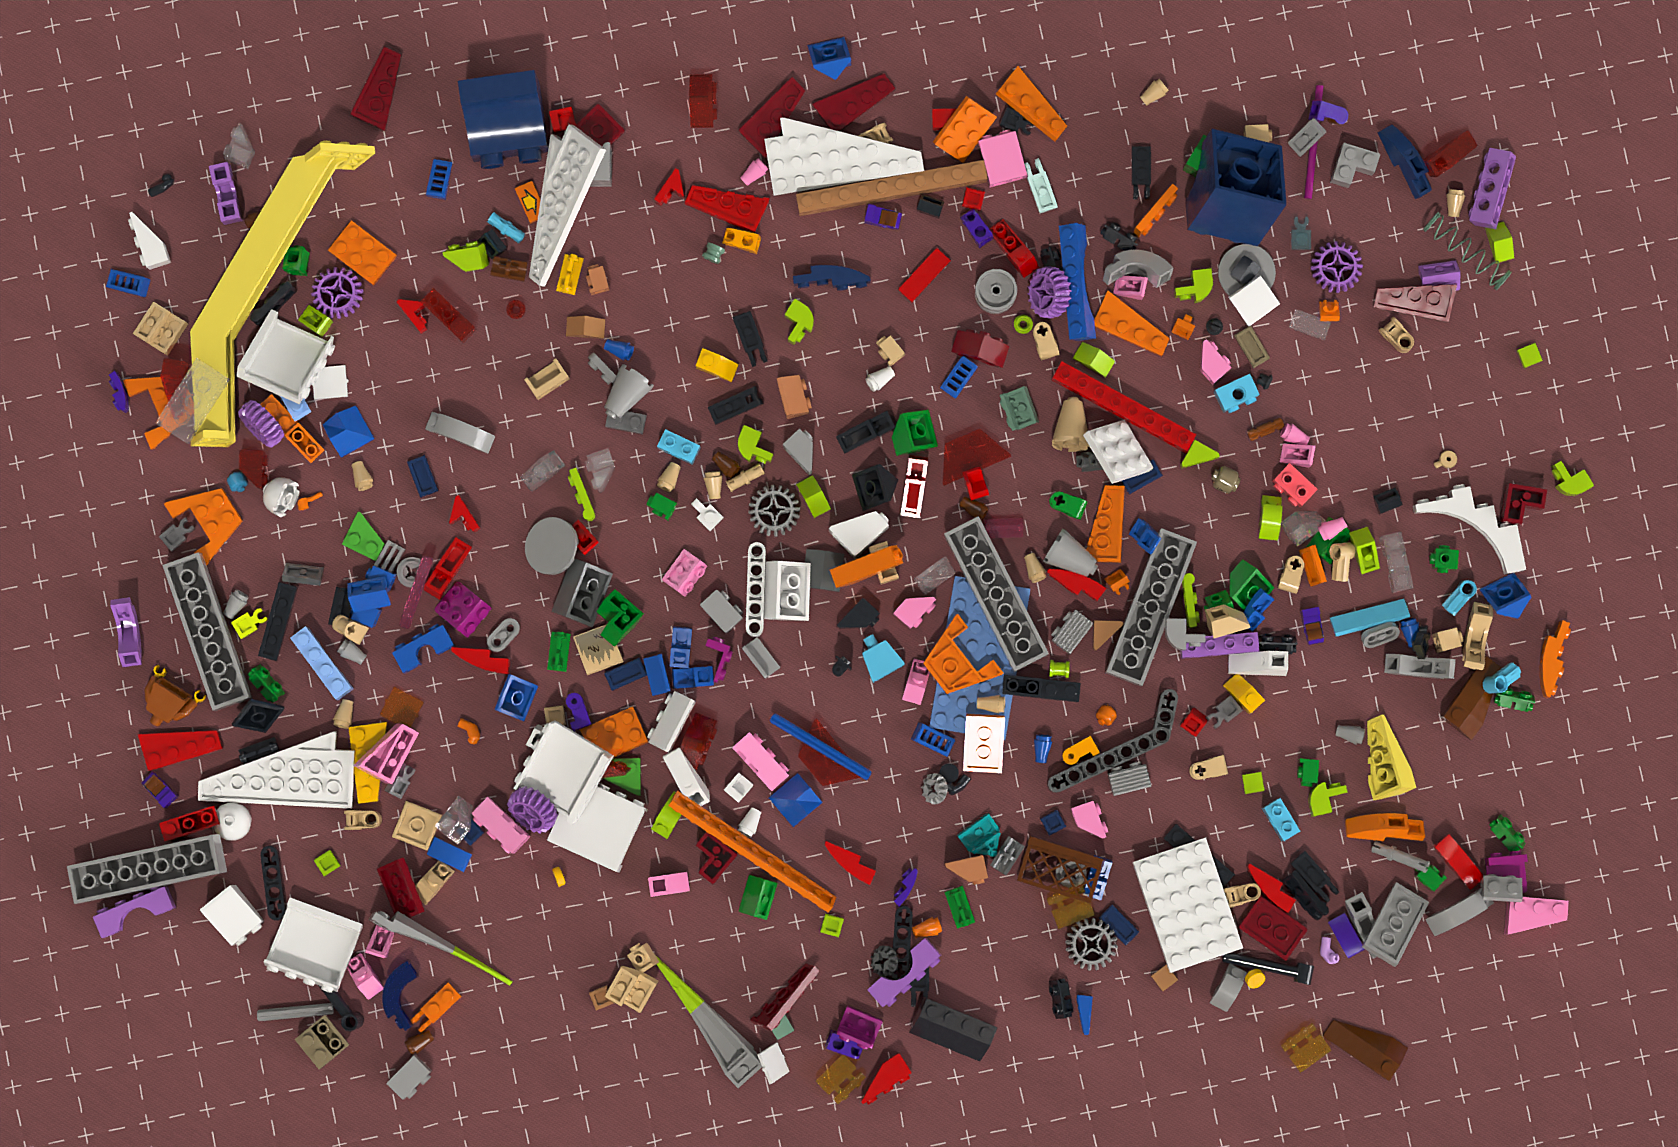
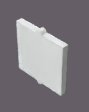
[311,365,349,400]
[757,1043,790,1084]

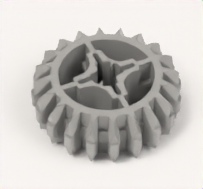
[748,485,800,537]
[1065,918,1118,971]

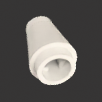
[865,366,895,392]
[738,808,761,838]

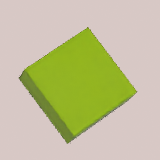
[1517,343,1543,368]
[1242,772,1264,794]
[314,850,341,876]
[820,914,844,937]

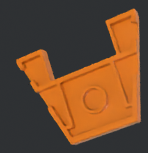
[123,375,195,450]
[164,488,243,566]
[923,614,1003,694]

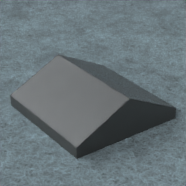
[805,549,844,592]

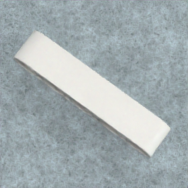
[746,542,766,637]

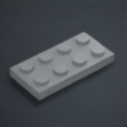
[1362,882,1429,967]

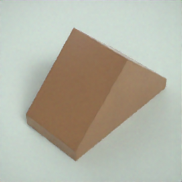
[566,316,605,339]
[1092,620,1124,651]

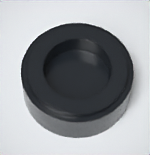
[939,764,959,783]

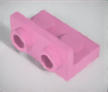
[662,549,707,597]

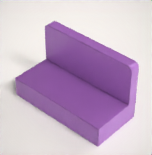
[1418,260,1460,290]

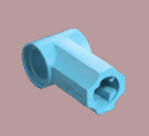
[1442,580,1477,616]
[1483,663,1521,693]

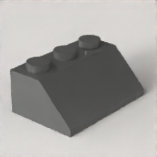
[551,559,613,627]

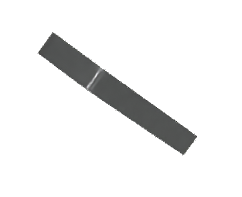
[1047,689,1178,793]

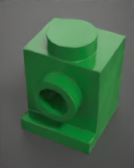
[282,245,310,276]
[646,493,677,522]
[1297,758,1319,787]
[1414,864,1447,892]

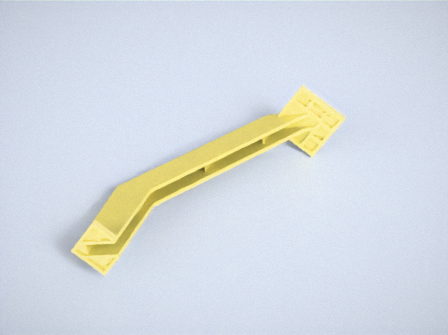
[190,140,375,447]

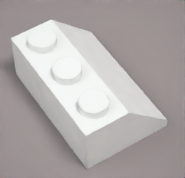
[764,561,811,621]
[647,691,696,753]

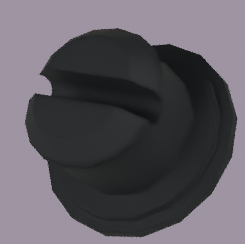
[1206,318,1223,335]
[1257,373,1273,390]

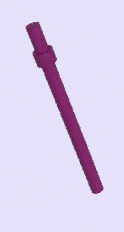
[1304,85,1324,199]

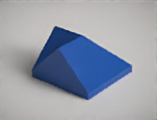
[807,37,851,80]
[322,406,375,458]
[1480,573,1531,619]
[769,773,823,827]

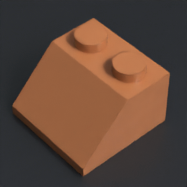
[777,375,812,419]
[944,855,988,885]

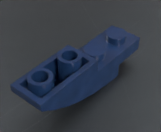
[1377,125,1432,199]
[793,265,871,291]

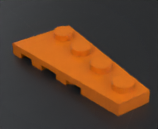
[1086,485,1125,563]

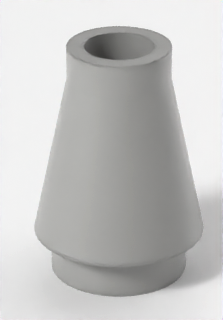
[223,589,249,619]
[337,639,367,665]
[1336,725,1365,745]

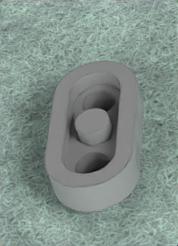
[588,352,616,385]
[487,618,520,652]
[1361,622,1400,648]

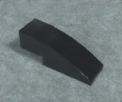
[836,410,897,454]

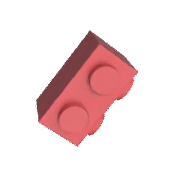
[1272,463,1318,507]

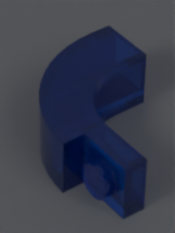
[382,960,419,1031]

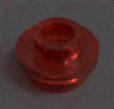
[506,300,526,319]

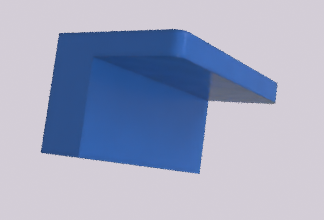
[347,576,391,612]
[643,654,671,696]

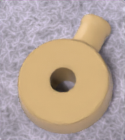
[1434,450,1457,469]

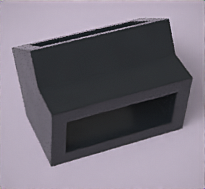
[917,194,944,219]
[477,229,507,259]
[1230,255,1261,286]
[1373,488,1403,515]

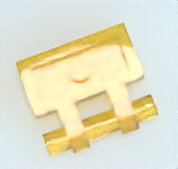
[1047,886,1095,929]
[1281,1023,1331,1073]
[816,1054,866,1104]

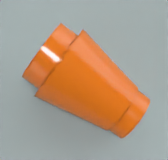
[912,917,942,938]

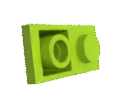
[443,241,489,272]

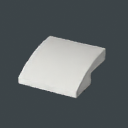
[1228,275,1280,326]

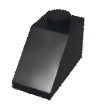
[837,598,880,629]

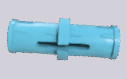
[487,212,526,243]

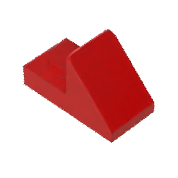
[654,168,685,206]
[396,299,427,334]
[449,495,481,533]
[572,520,599,555]

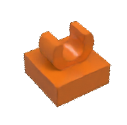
[1319,300,1340,321]
[1171,314,1195,340]
[1104,569,1130,595]

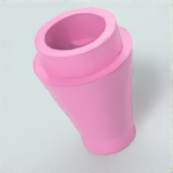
[740,158,768,186]
[1280,423,1310,445]
[1317,517,1348,541]

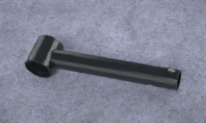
[1222,952,1314,985]
[318,985,364,1031]

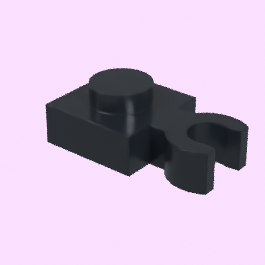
[999,107,1034,136]
[1412,625,1431,659]

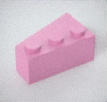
[353,724,419,784]
[733,732,789,791]
[471,797,531,853]
[1504,897,1569,935]

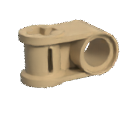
[858,123,893,144]
[1379,317,1414,353]
[1033,322,1059,361]
[1278,556,1304,594]
[332,615,369,645]
[1189,755,1228,780]
[344,810,382,830]
[1223,883,1261,908]

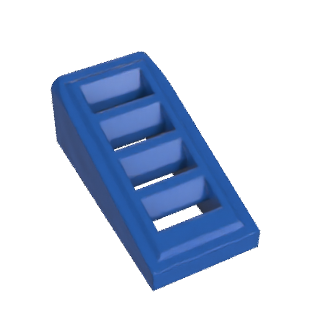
[426,159,453,200]
[106,269,150,297]
[940,356,978,399]
[911,722,955,757]
[1076,994,1093,1035]

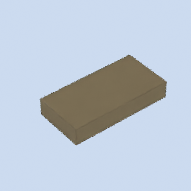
[1234,326,1270,368]

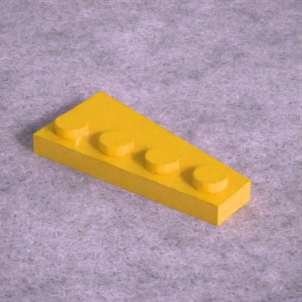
[349,722,387,804]

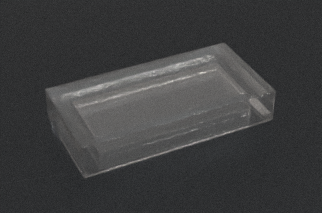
[1288,309,1331,340]

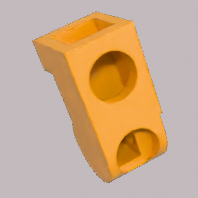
[722,228,761,254]
[1062,736,1100,765]

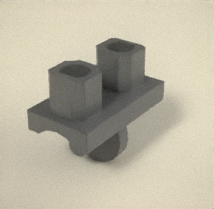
[1076,452,1103,472]
[990,836,1025,875]

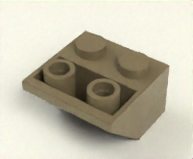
[295,1015,349,1069]

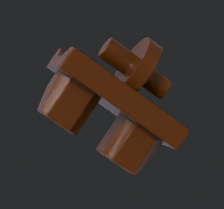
[490,257,528,282]

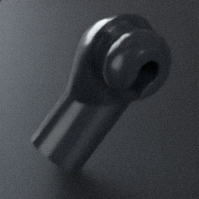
[148,174,174,197]
[947,774,971,795]

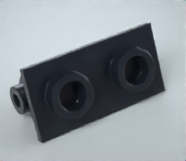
[1100,221,1140,251]
[1040,246,1063,271]
[328,587,351,625]
[1258,633,1298,655]
[832,656,852,677]
[238,737,280,764]
[1049,978,1073,1019]

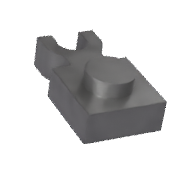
[159,517,195,552]
[1206,696,1243,729]
[385,763,415,799]

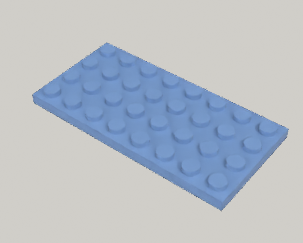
[929,576,1030,740]

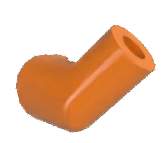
[457,718,480,745]

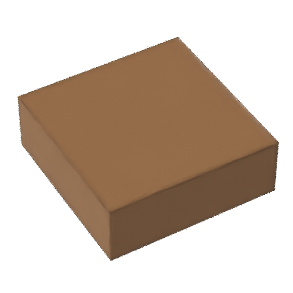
[1151,964,1178,992]
[589,985,614,1010]

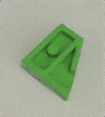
[342,512,385,561]
[602,758,641,796]

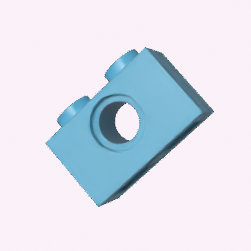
[1214,374,1260,413]
[657,429,701,465]
[1262,798,1300,841]

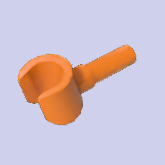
[297,492,323,510]

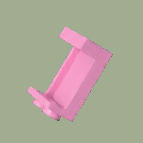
[978,130,1027,187]

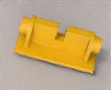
[556,254,584,295]

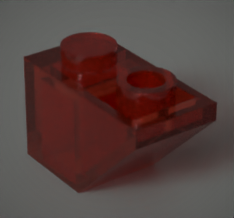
[239,450,268,490]

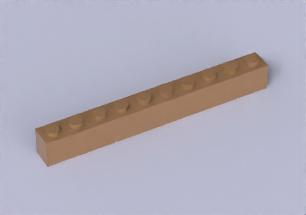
[796,160,987,216]

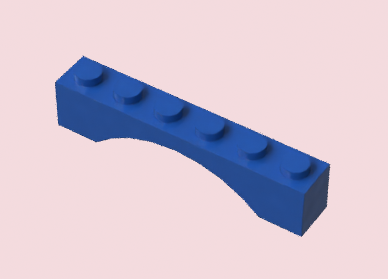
[1059,223,1096,341]

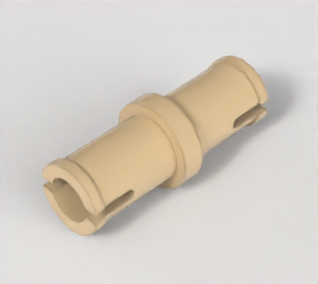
[726,463,765,492]

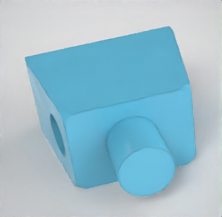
[862,634,905,683]

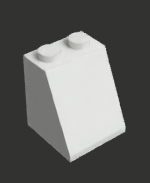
[829,511,889,559]
[200,885,264,946]

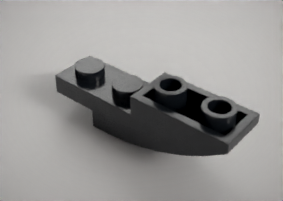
[1002,675,1081,702]

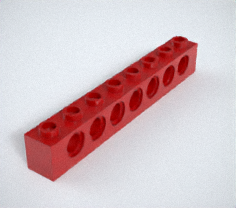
[1051,361,1197,454]

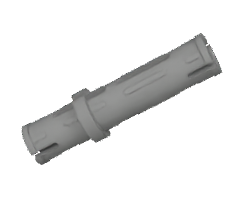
[1372,841,1430,873]

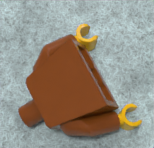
[144,665,206,726]

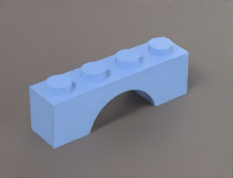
[290,626,354,700]

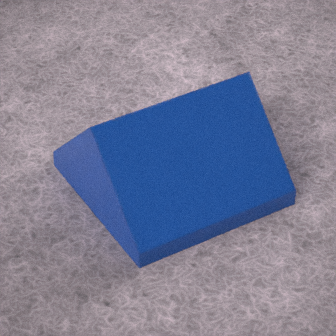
[494,674,538,721]

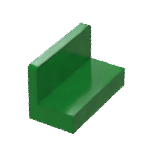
[1307,517,1351,564]
[739,875,778,920]

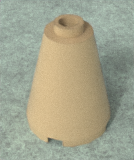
[1052,397,1090,452]

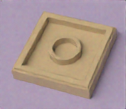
[392,801,442,851]

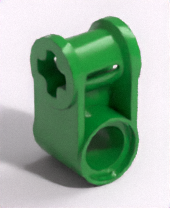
[1049,492,1088,520]

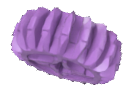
[1311,241,1363,293]
[1027,266,1072,318]
[311,267,363,319]
[238,400,284,447]
[507,786,558,834]

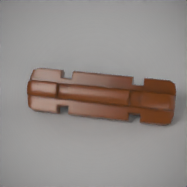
[1247,418,1284,441]

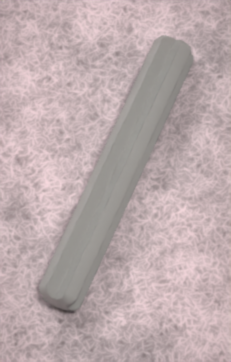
[257,1003,334,1021]

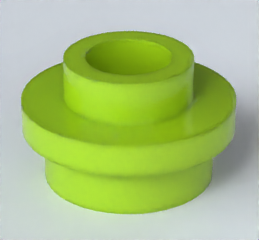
[1014,315,1033,334]

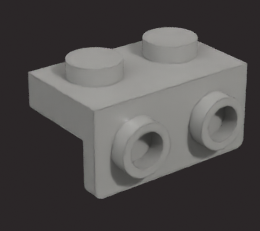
[1480,874,1523,902]

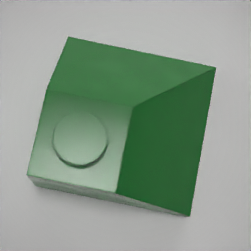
[892,410,938,456]
[1230,559,1274,611]

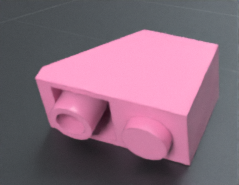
[1200,339,1231,385]
[893,597,936,629]
[902,659,930,705]
[1071,801,1108,838]
[648,872,690,897]
[347,953,384,1000]

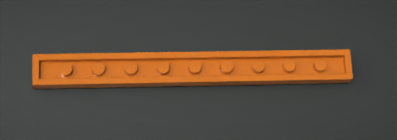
[668,791,837,912]

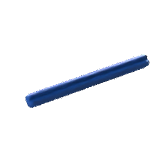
[770,713,872,780]

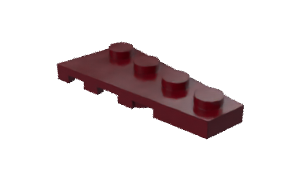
[750,963,819,1031]

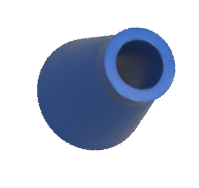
[604,339,634,361]
[1400,618,1419,647]
[1034,734,1053,763]

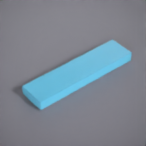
[1330,599,1410,637]

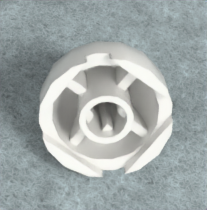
[263,477,299,517]
[213,802,252,840]

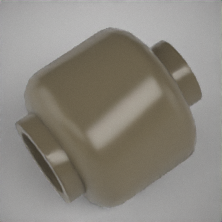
[1211,466,1241,494]

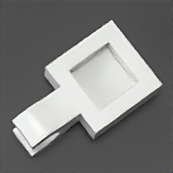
[691,498,724,531]

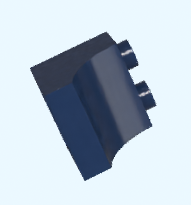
[458,70,549,169]
[1186,129,1287,246]

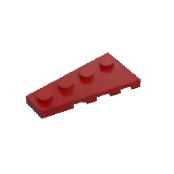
[685,185,770,233]
[137,730,223,771]

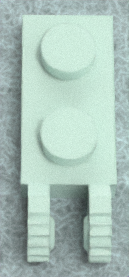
[1024,158,1058,214]

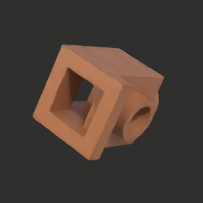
[586,264,610,296]

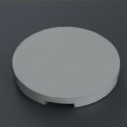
[1218,244,1276,296]
[525,517,579,575]

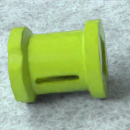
[1049,660,1070,678]

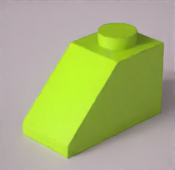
[1349,527,1380,574]

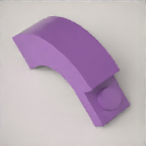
[111,597,142,667]

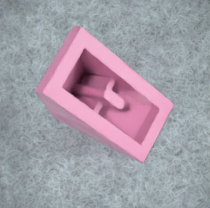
[1113,276,1148,300]
[1280,444,1315,468]
[365,925,394,958]

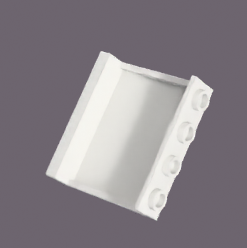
[237,309,335,404]
[514,720,614,824]
[547,783,648,873]
[264,898,363,993]

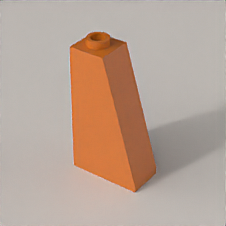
[830,545,903,588]

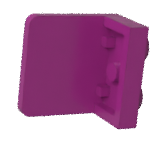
[435,582,492,638]
[705,636,733,683]
[1485,851,1528,893]
[836,1005,883,1049]

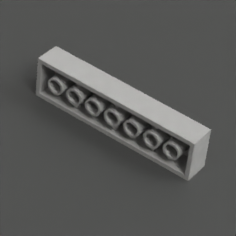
[944,516,1049,672]
[1105,528,1197,687]
[162,552,252,711]
[67,834,227,904]

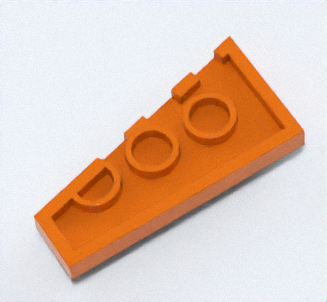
[996,66,1067,142]
[1094,291,1170,357]

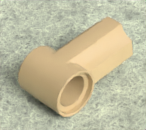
[1329,542,1355,582]

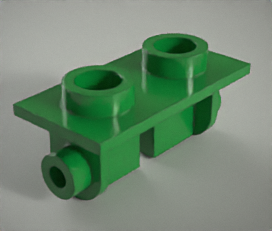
[547,632,571,672]
[247,664,285,704]
[1494,687,1535,712]
[1489,814,1526,852]
[944,886,975,929]

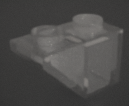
[223,123,255,169]
[585,448,615,493]
[521,450,565,492]
[1281,511,1327,547]
[435,796,473,844]

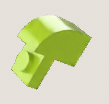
[1174,268,1213,303]
[785,299,814,345]
[738,425,774,464]
[1551,461,1594,496]
[1259,495,1283,541]
[1308,782,1348,817]
[651,791,682,839]

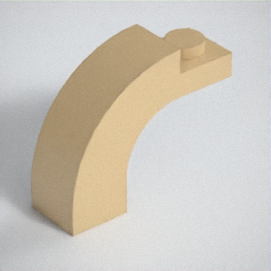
[1462,602,1493,670]

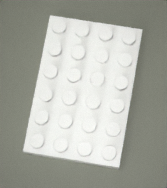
[1132,838,1243,973]

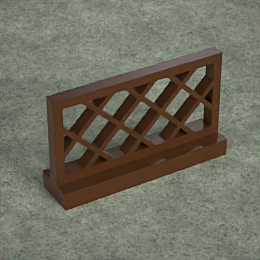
[1017,836,1105,904]

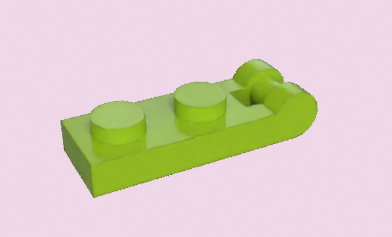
[568,468,595,521]
[1182,573,1200,628]

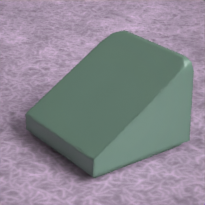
[772,1015,794,1040]

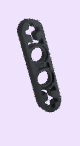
[260,846,286,921]
[891,906,913,980]

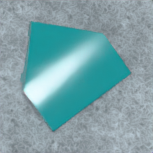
[957,813,1001,857]

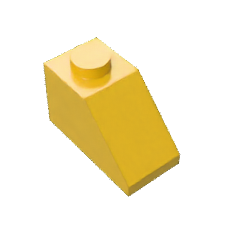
[696,348,739,382]
[1223,674,1265,714]

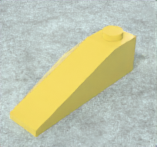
[1367,715,1416,800]

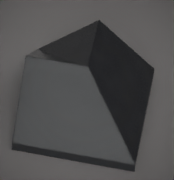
[852,464,898,511]
[232,699,285,733]

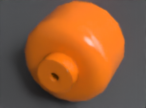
[1096,705,1117,726]

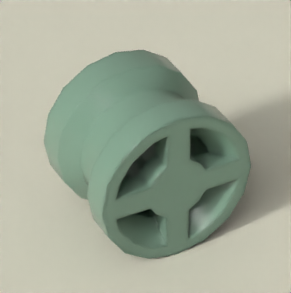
[702,242,725,264]

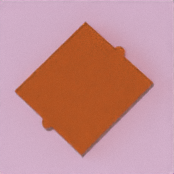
[380,687,424,728]

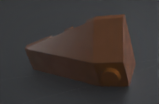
[1440,656,1501,740]
[1323,1020,1408,1081]

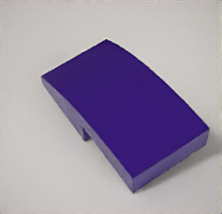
[109,371,129,413]
[894,868,918,907]
[1328,913,1365,958]

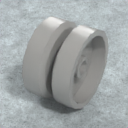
[975,269,1017,314]

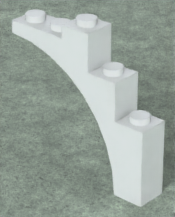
[1413,484,1526,574]

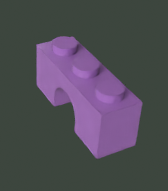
[209,162,243,225]

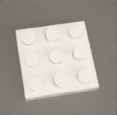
[1083,420,1153,484]

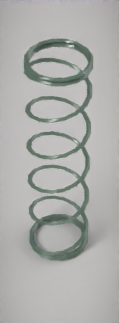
[1423,212,1512,290]

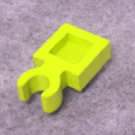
[231,608,268,639]

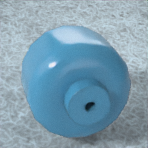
[227,472,248,492]

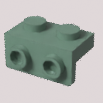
[1000,386,1039,431]

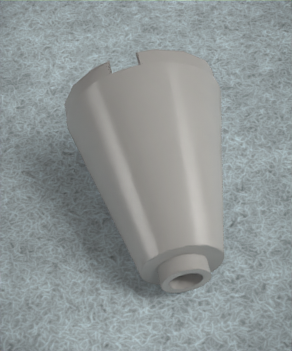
[604,364,654,419]
[1043,528,1099,577]

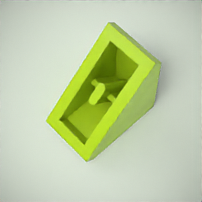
[1485,222,1514,264]
[298,305,333,337]
[1072,342,1115,378]
[1180,440,1220,469]
[796,476,831,518]

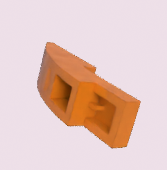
[260,394,325,463]
[1539,620,1571,698]
[1345,813,1425,841]

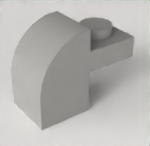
[1165,619,1205,651]
[1210,964,1247,1012]

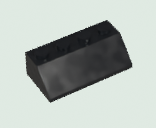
[909,997,998,1062]

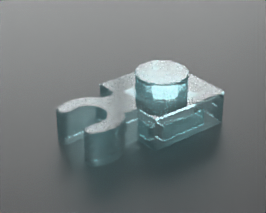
[1291,217,1311,250]

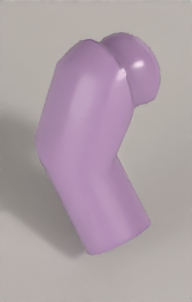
[1320,937,1339,964]

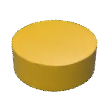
[552,867,565,887]
[1245,969,1265,988]

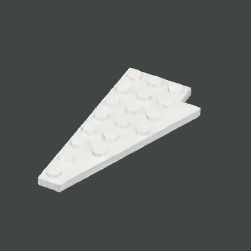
[764,118,924,196]
[529,124,606,287]
[198,731,355,809]

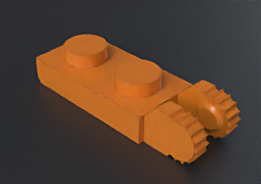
[410,982,462,1033]

